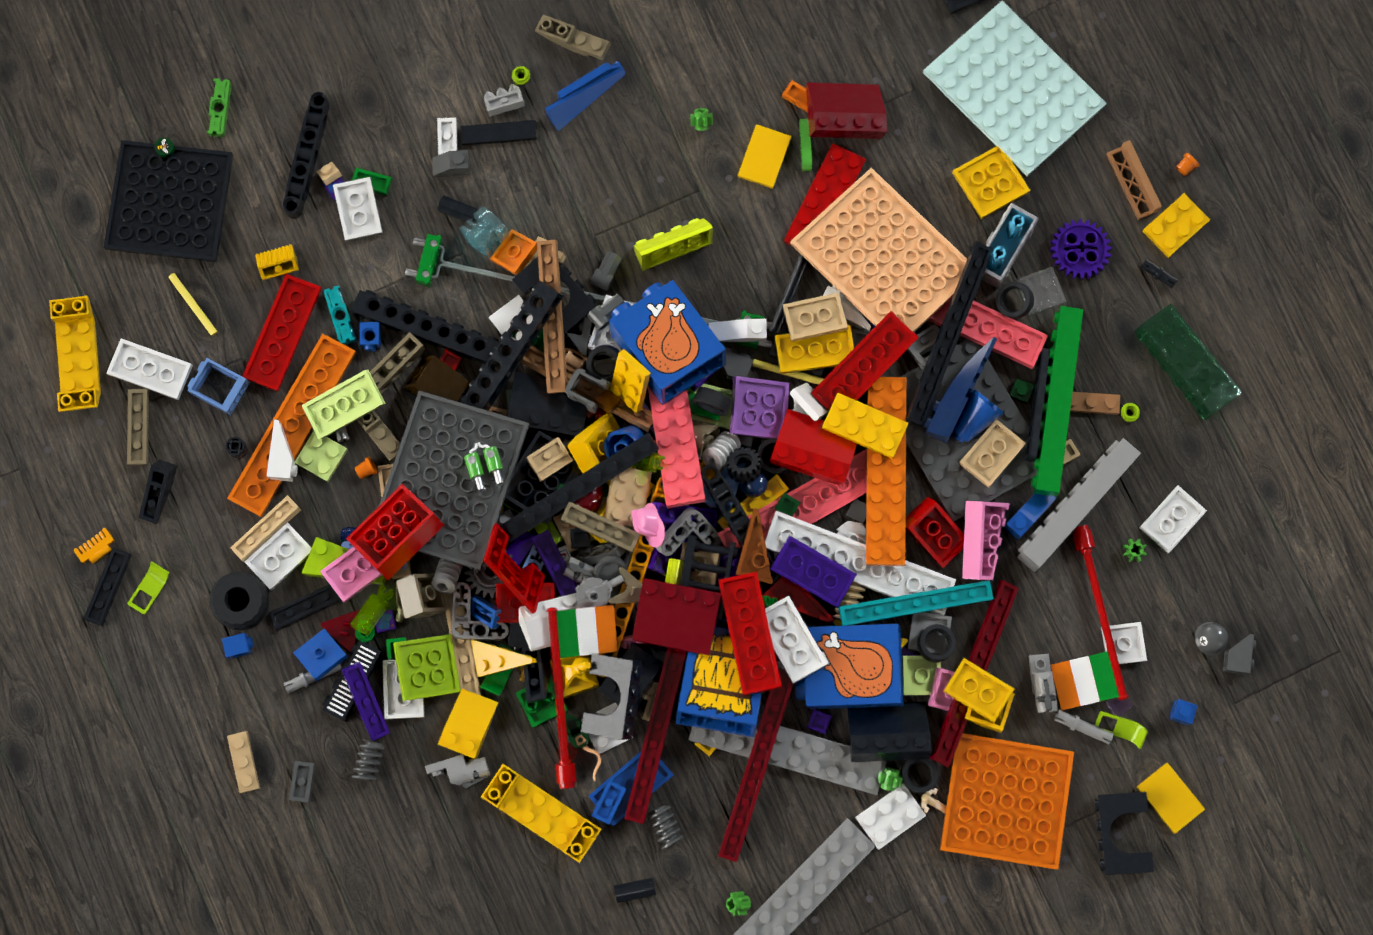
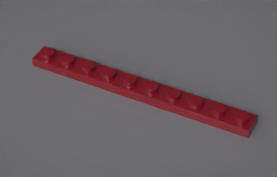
[930,580,1019,767]
[625,648,687,824]
[718,667,793,862]

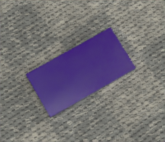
[770,535,857,608]

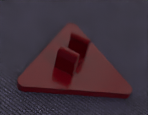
[321,610,362,652]

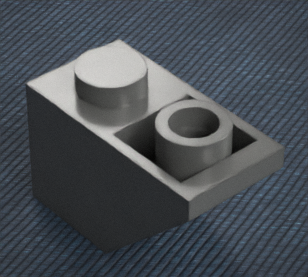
[722,347,753,381]
[1222,634,1256,675]

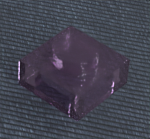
[1105,698,1134,717]

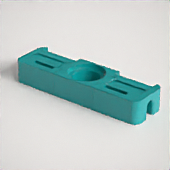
[324,286,357,345]

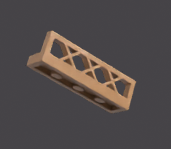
[1106,140,1162,220]

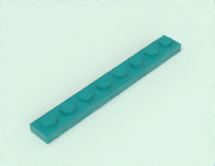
[838,580,994,626]

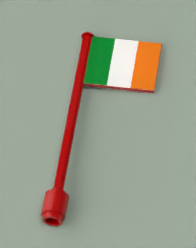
[1050,525,1129,711]
[546,604,618,789]

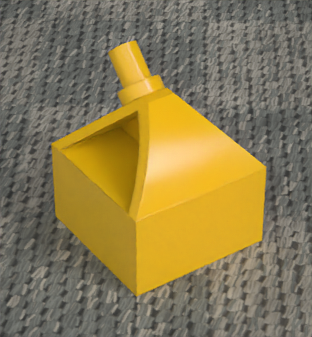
[549,655,600,699]

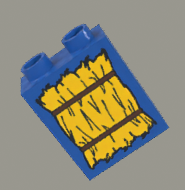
[676,620,762,737]

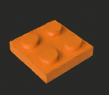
[490,229,537,275]

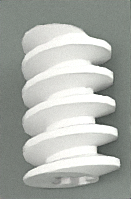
[702,431,741,470]

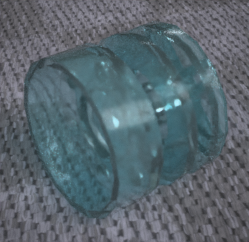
[459,206,510,257]

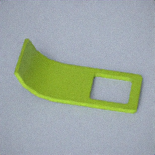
[128,561,169,614]
[1095,711,1148,749]

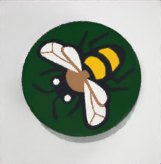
[155,137,175,157]

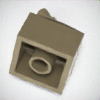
[395,573,447,622]

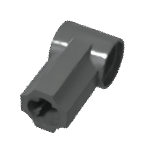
[590,251,622,292]
[587,294,625,331]

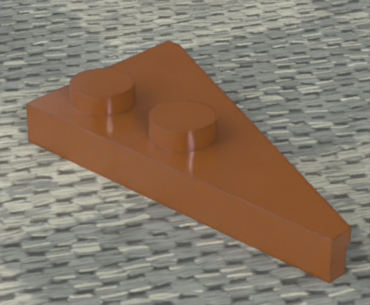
[735,508,773,584]

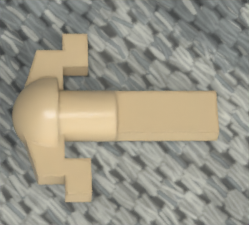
[921,788,946,814]

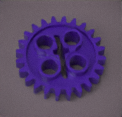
[1049,219,1112,280]

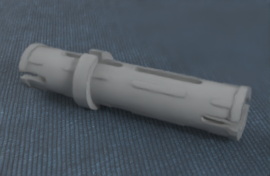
[284,664,342,694]
[1054,709,1113,745]

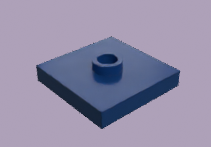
[293,629,348,682]

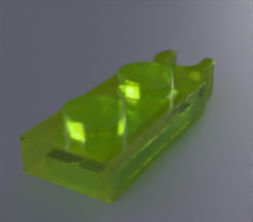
[633,452,665,473]
[350,584,394,636]

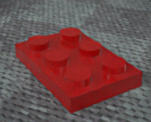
[496,582,555,623]

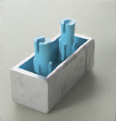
[982,203,1039,288]

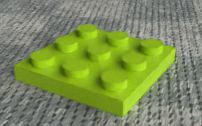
[393,634,461,701]

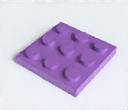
[730,376,789,439]

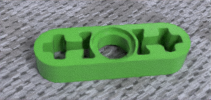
[799,119,812,172]

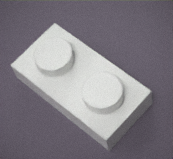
[437,118,458,155]

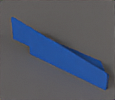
[545,61,626,131]

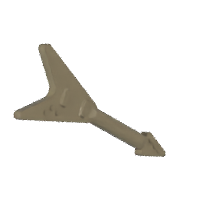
[608,567,642,604]

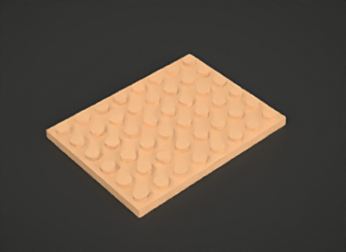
[790,168,967,332]

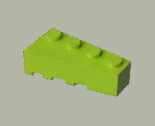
[302,537,386,585]

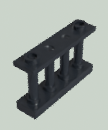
[680,535,739,620]

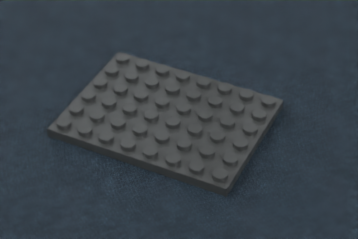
[901,339,1039,522]
[379,391,529,571]

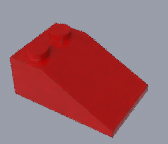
[905,497,964,568]

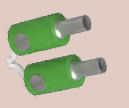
[464,442,503,491]

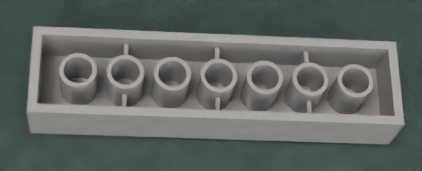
[1017,438,1141,572]

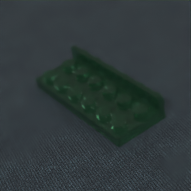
[1135,304,1242,420]

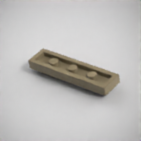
[127,389,149,466]
[561,502,640,552]

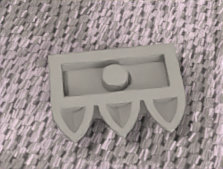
[484,84,525,117]

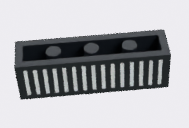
[322,641,383,722]

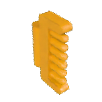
[74,528,115,564]

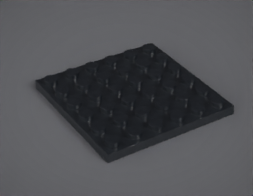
[103,140,234,262]

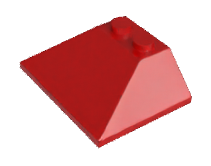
[483,523,545,614]

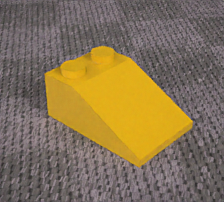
[567,412,620,473]
[438,688,499,759]

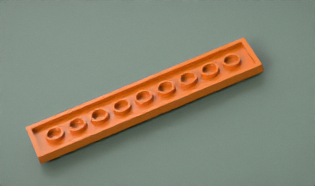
[227,333,357,518]
[866,377,907,566]

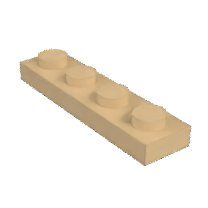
[231,495,301,562]

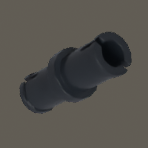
[1140,258,1178,289]

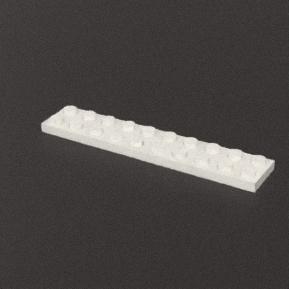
[765,511,956,616]

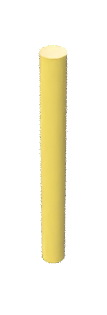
[168,273,218,336]
[752,359,824,385]

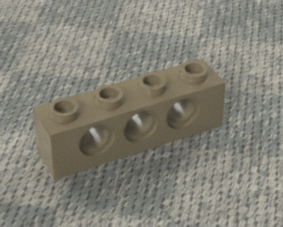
[370,332,425,394]

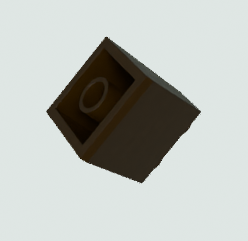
[402,355,470,402]

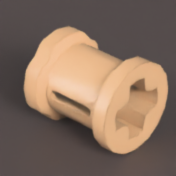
[565,350,586,370]

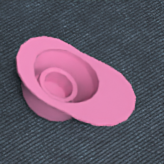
[631,503,665,547]

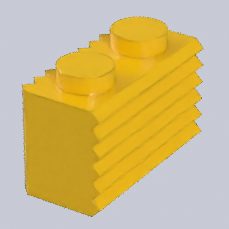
[256,244,299,280]

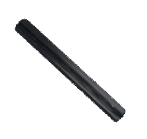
[769,254,809,335]

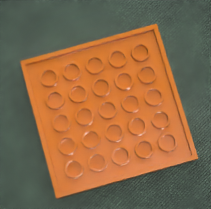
[940,733,1074,870]

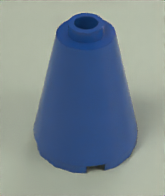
[953,389,1004,443]
[603,424,646,458]

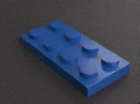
[589,752,674,826]

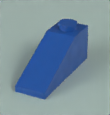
[1004,494,1057,540]

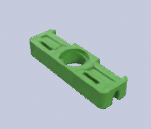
[207,78,232,137]

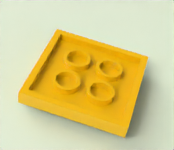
[952,146,1030,219]

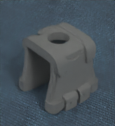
[565,369,611,414]

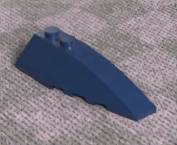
[924,337,997,444]

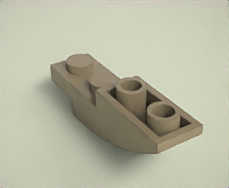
[535,15,611,60]
[357,410,400,463]

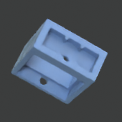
[187,358,250,416]

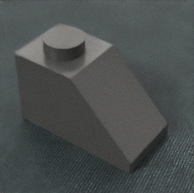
[432,150,471,177]

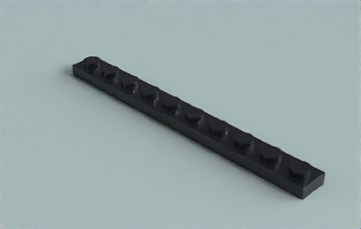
[906,242,993,426]
[500,433,659,544]

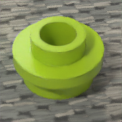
[512,66,530,85]
[1120,403,1140,422]

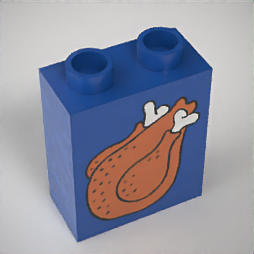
[609,280,726,405]
[795,624,904,709]

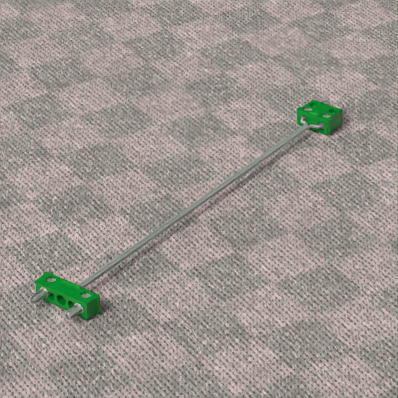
[405,234,772,349]

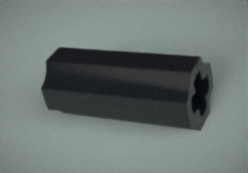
[437,195,479,225]
[614,878,656,903]

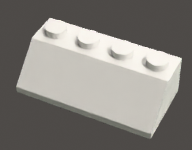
[518,593,580,651]

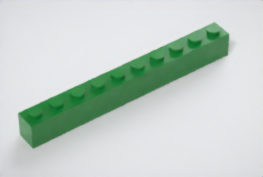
[1031,306,1084,497]

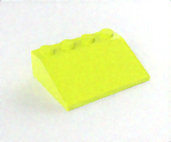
[634,218,713,271]

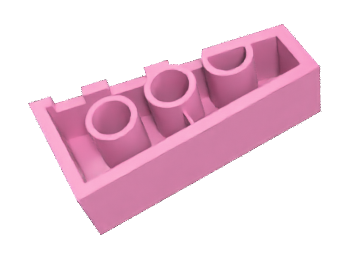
[962,501,1010,580]

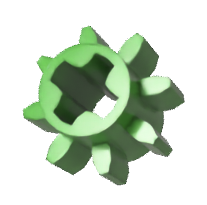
[691,108,713,131]
[1123,539,1147,562]
[877,767,903,791]
[726,891,751,916]

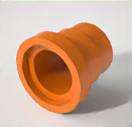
[1176,153,1200,176]
[355,456,378,479]

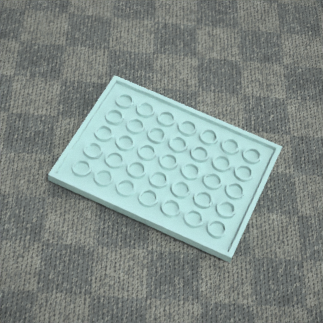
[923,1,1107,176]

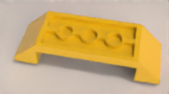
[49,296,101,412]
[481,764,602,863]

